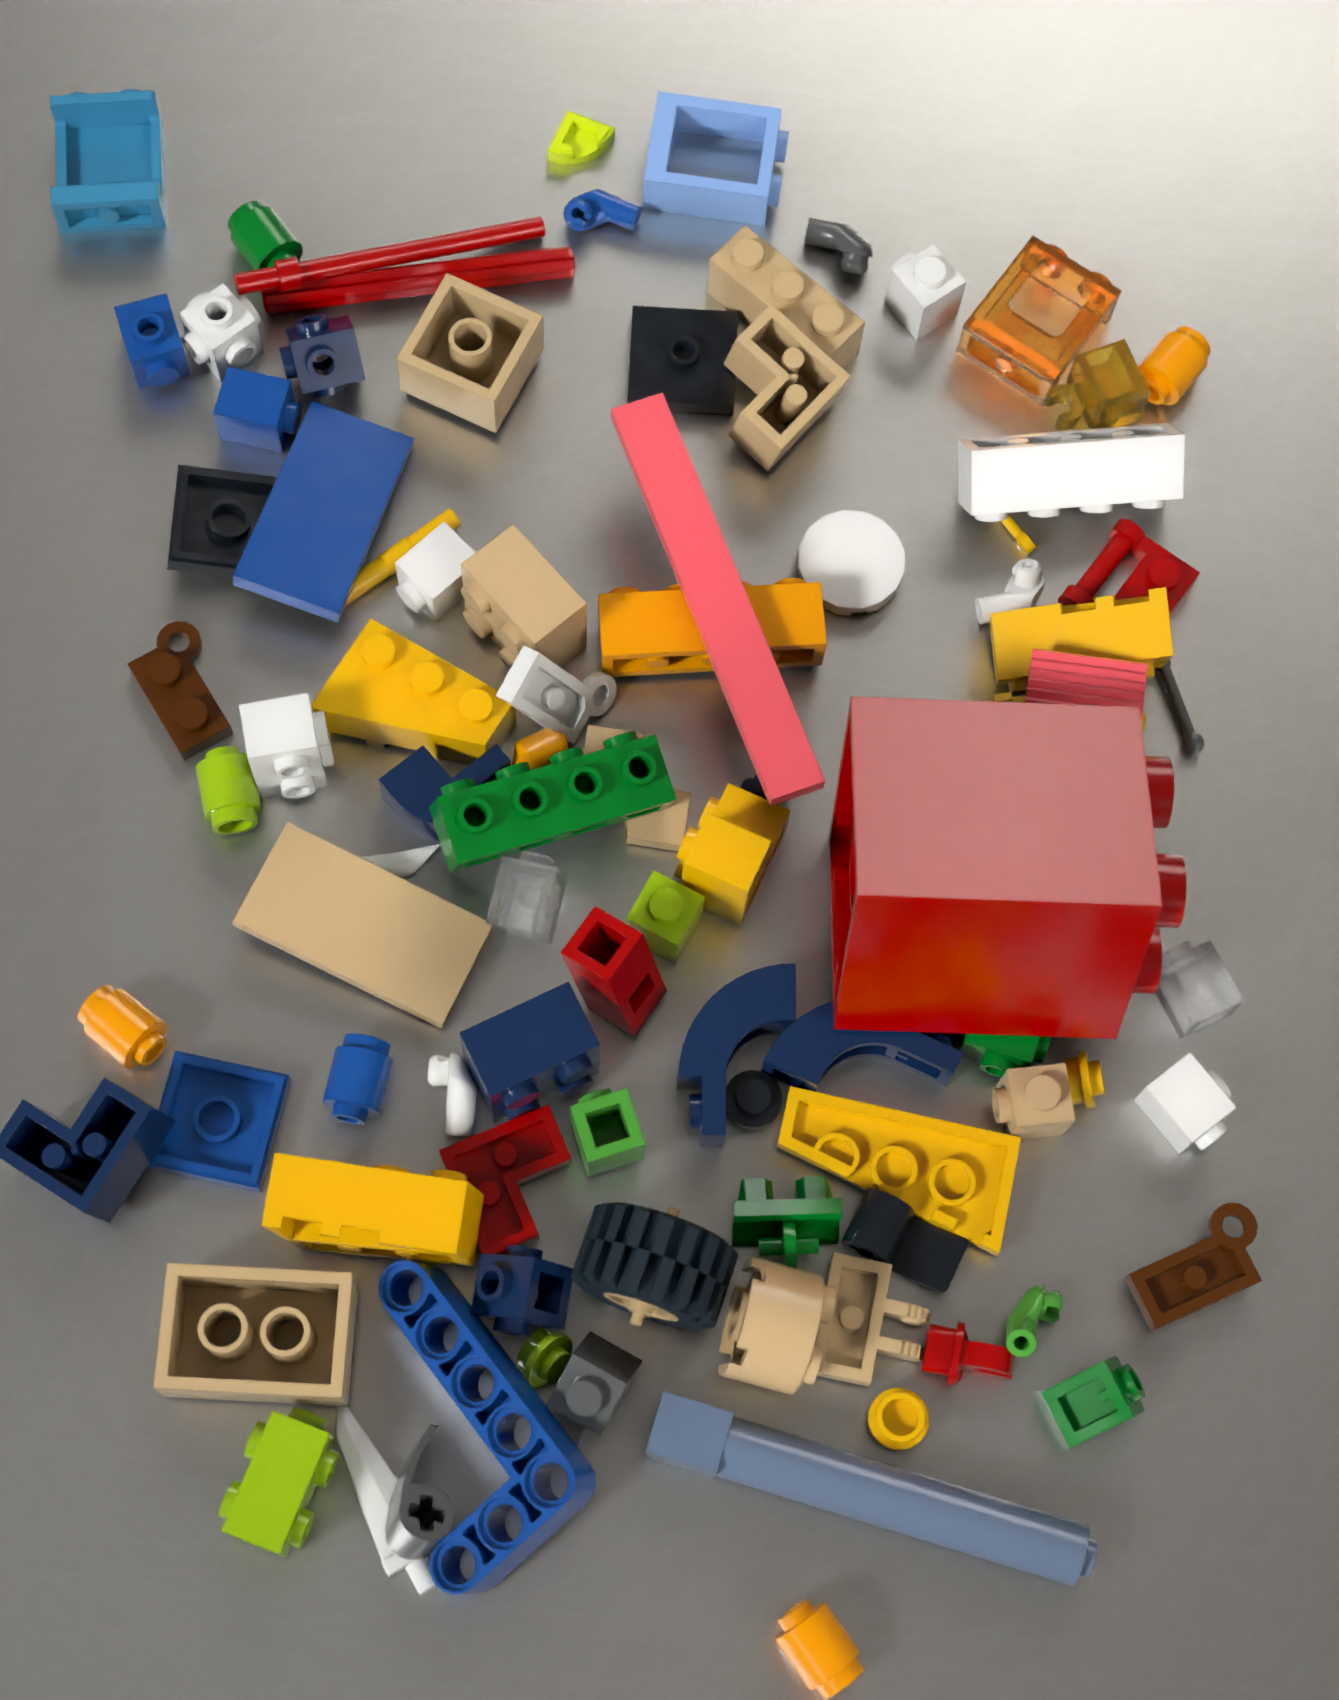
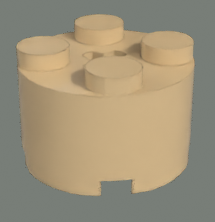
[718,1256,836,1395]

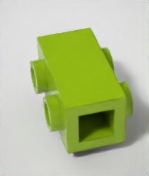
[218,1406,340,1558]

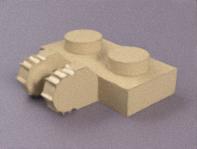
[814,1252,931,1386]

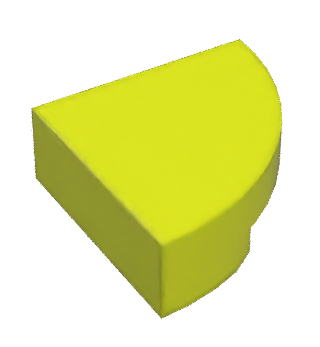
[547,110,615,165]

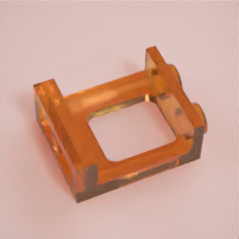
[956,236,1121,407]

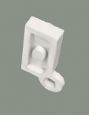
[496,645,617,744]

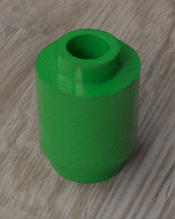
[228,201,303,270]

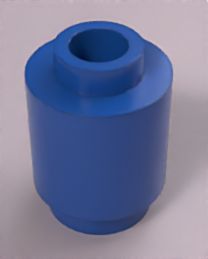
[322,1033,393,1125]

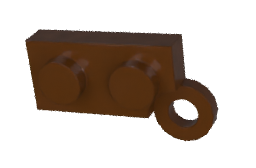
[127,621,233,761]
[1124,1202,1262,1332]

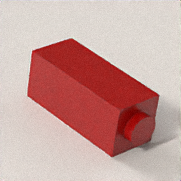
[560,906,667,1037]

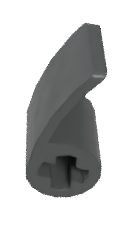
[385,1424,455,1560]

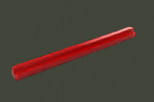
[261,246,575,314]

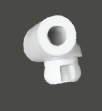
[975,558,1045,624]
[428,1053,477,1136]

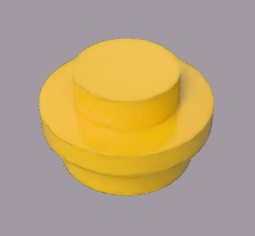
[1064,1050,1105,1109]
[868,1388,929,1451]

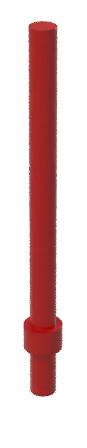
[233,216,545,295]

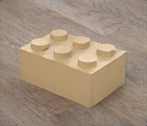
[153,1263,359,1406]

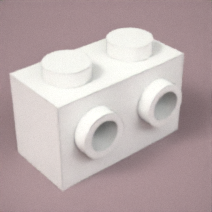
[239,693,335,798]

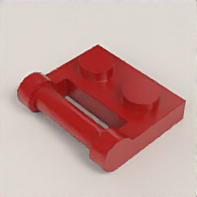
[1058,518,1200,616]

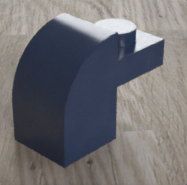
[378,744,511,842]

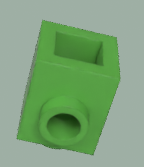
[570,1088,646,1177]

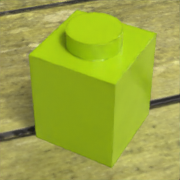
[626,870,705,965]

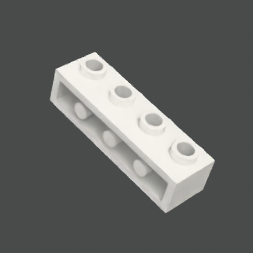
[958,423,1185,522]

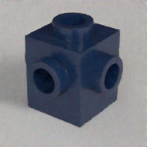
[279,314,366,397]
[470,1245,573,1337]

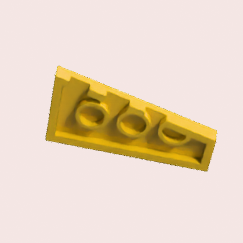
[777,1086,1021,1256]

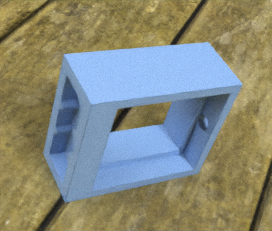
[642,91,789,226]

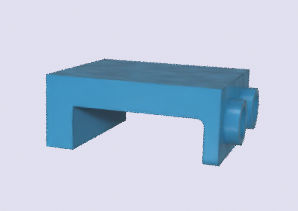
[50,89,166,234]

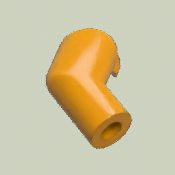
[512,728,568,770]

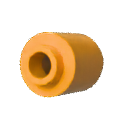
[1134,326,1211,405]
[78,984,167,1069]
[774,1598,864,1700]

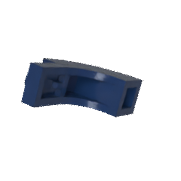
[676,963,796,1147]
[761,1001,963,1092]

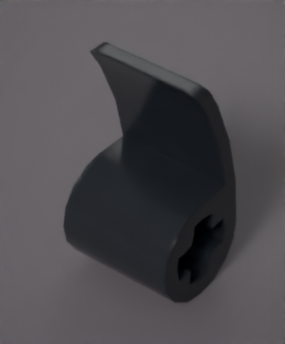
[841,1188,968,1293]

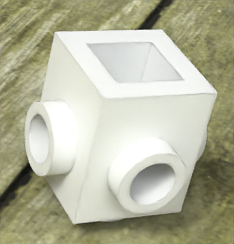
[180,283,263,382]

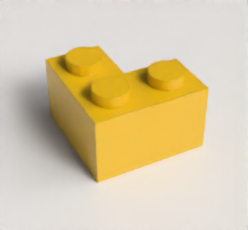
[674,783,791,926]

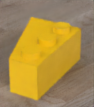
[989,587,1174,693]
[311,618,517,765]
[261,1152,484,1266]

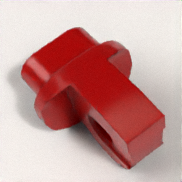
[921,1321,1015,1385]

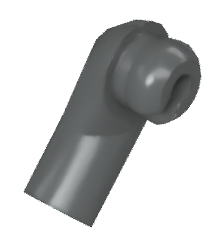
[804,217,873,274]

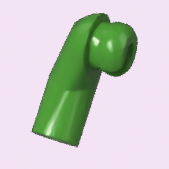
[1006,1285,1063,1357]

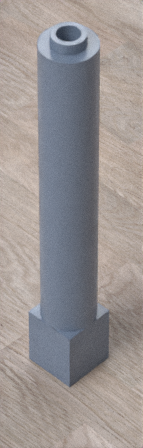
[644,1391,1098,1586]

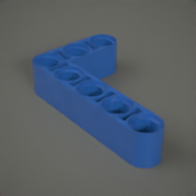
[378,1260,596,1595]

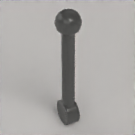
[1156,660,1204,754]

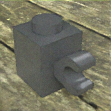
[546,1331,643,1445]

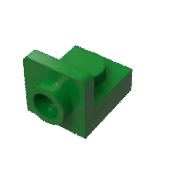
[1041,1356,1145,1448]

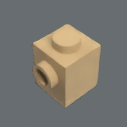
[992,1063,1075,1140]

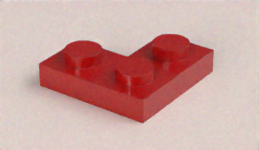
[439,1104,572,1255]

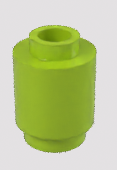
[196,746,262,835]

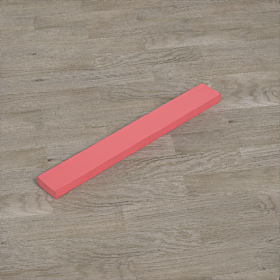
[611,392,825,806]

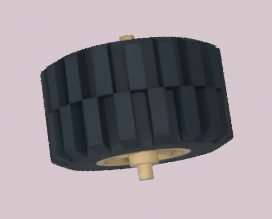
[571,1202,739,1330]

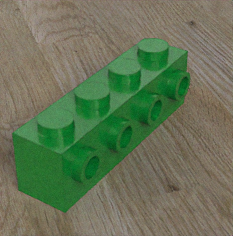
[429,731,677,873]

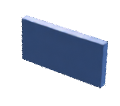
[233,401,414,623]

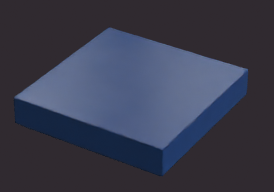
[146,1050,291,1193]

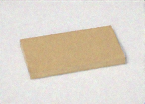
[233,821,494,1029]

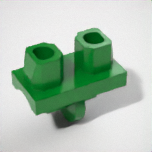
[731,1176,843,1268]

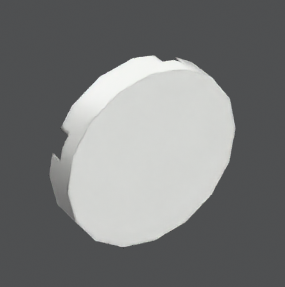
[797,510,905,616]

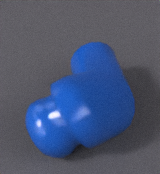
[564,189,643,231]

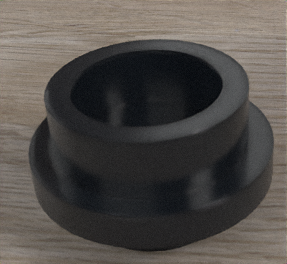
[726,1070,782,1129]

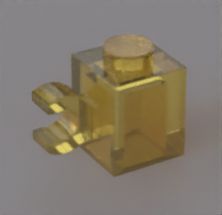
[1044,339,1151,431]

